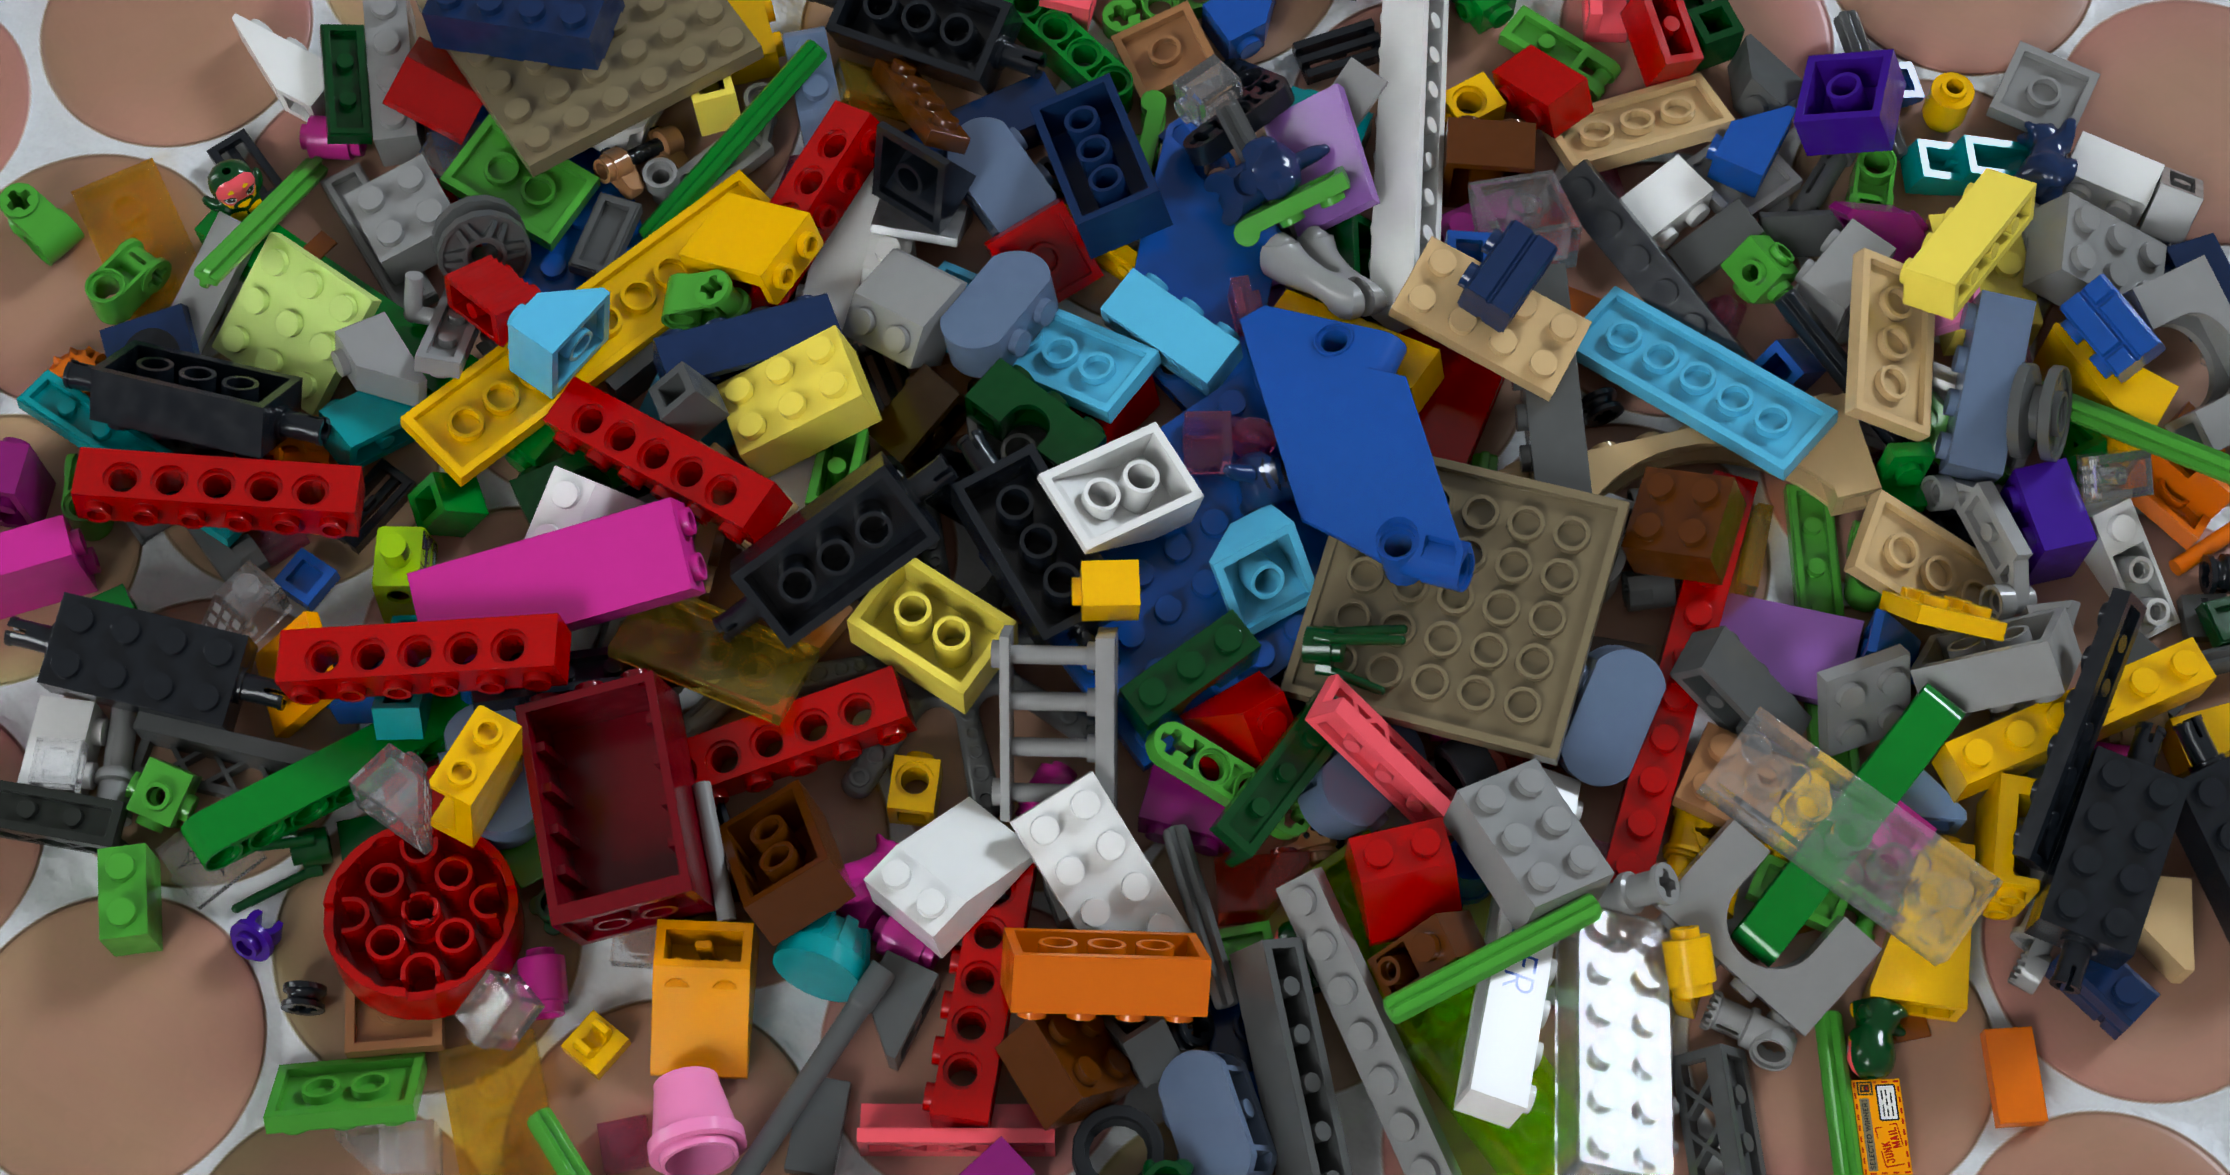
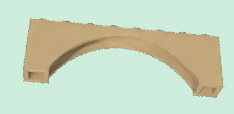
[1498,393,1882,517]

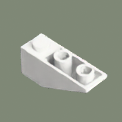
[232,13,325,122]
[2084,497,2180,639]

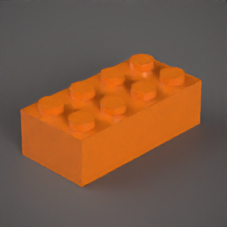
[1000,928,1212,1023]

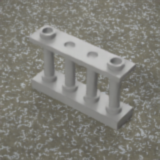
[991,625,1118,822]

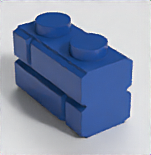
[2059,273,2166,383]

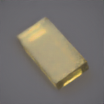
[1734,502,1774,598]

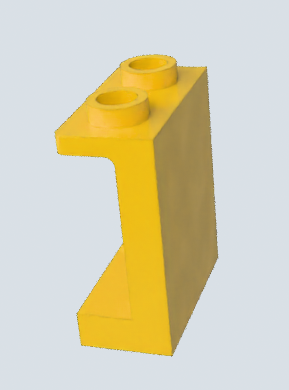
[678,192,824,305]
[429,705,523,848]
[1972,772,2041,920]

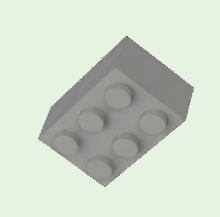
[2022,192,2167,306]
[1910,606,2082,719]
[1443,758,1615,930]

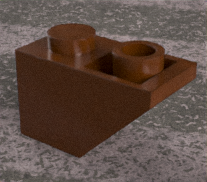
[1367,910,1486,997]

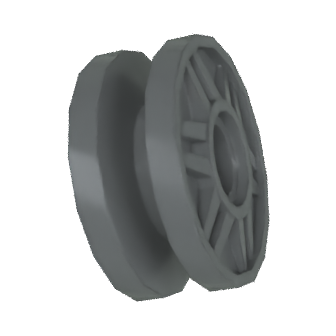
[432,194,531,278]
[2006,362,2073,462]

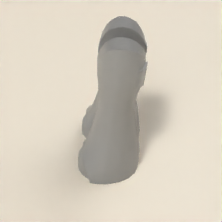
[1260,226,1387,320]

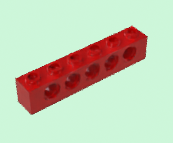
[731,100,880,311]
[543,376,793,545]
[71,447,366,539]
[275,613,572,705]
[687,665,917,807]
[922,862,1038,1128]

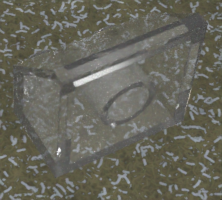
[1468,170,1583,268]

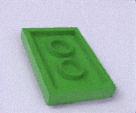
[439,114,601,252]
[263,1052,428,1135]

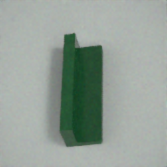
[1209,688,1336,868]

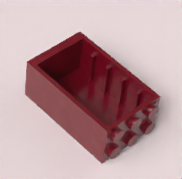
[515,668,716,946]

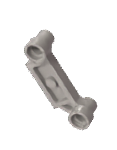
[642,82,778,205]
[1920,474,2037,620]

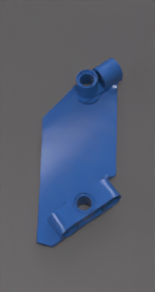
[1135,115,1281,412]
[1239,305,1475,592]

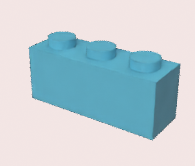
[1100,268,1243,396]

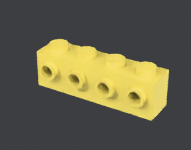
[1899,168,2037,320]

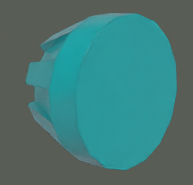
[772,911,871,1002]

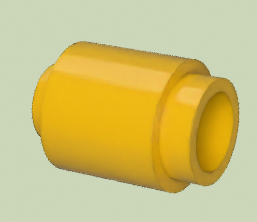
[1922,72,1975,133]
[1661,925,1717,999]

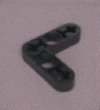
[1183,58,1295,166]

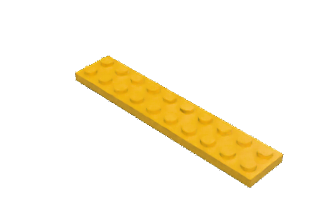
[400,169,771,487]

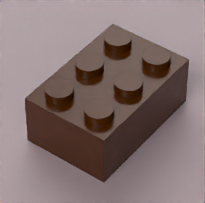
[719,779,856,946]

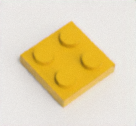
[1878,586,2008,642]

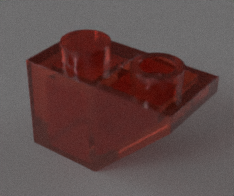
[1213,847,1310,926]

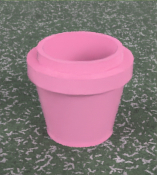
[647,1066,747,1175]

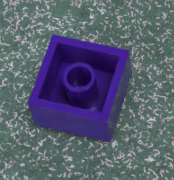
[1793,49,1906,156]
[1999,458,2098,586]

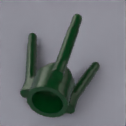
[1302,624,1408,695]
[231,826,334,913]

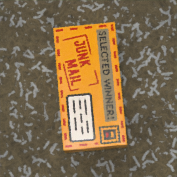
[1851,1078,1913,1175]

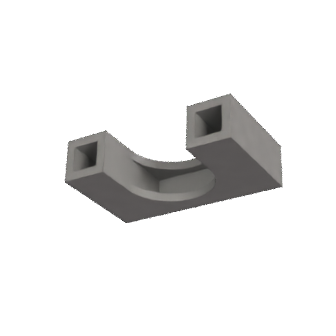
[2122,255,2230,451]
[1653,819,1882,1036]

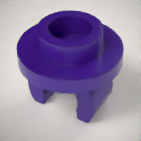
[230,909,283,962]

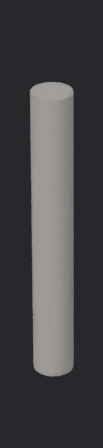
[692,781,737,922]

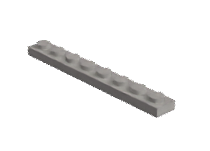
[1276,867,1462,1175]

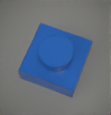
[272,547,341,612]

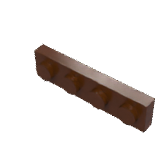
[871,58,971,155]

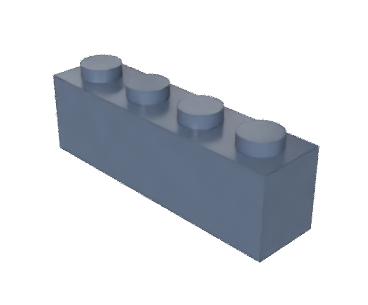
[1935,290,2036,483]

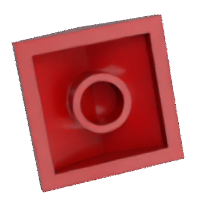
[382,36,483,145]

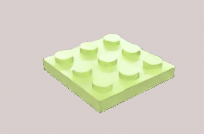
[211,232,382,415]

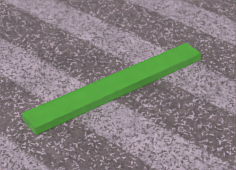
[1783,484,1860,804]

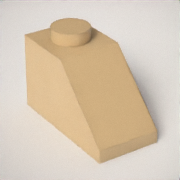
[2137,876,2195,984]

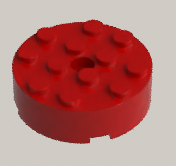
[323,824,525,1020]

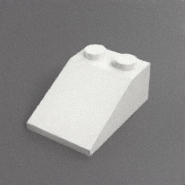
[1037,422,1204,555]
[863,797,1034,959]

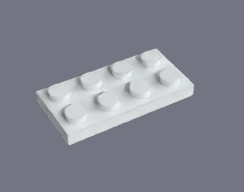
[1010,771,1192,933]

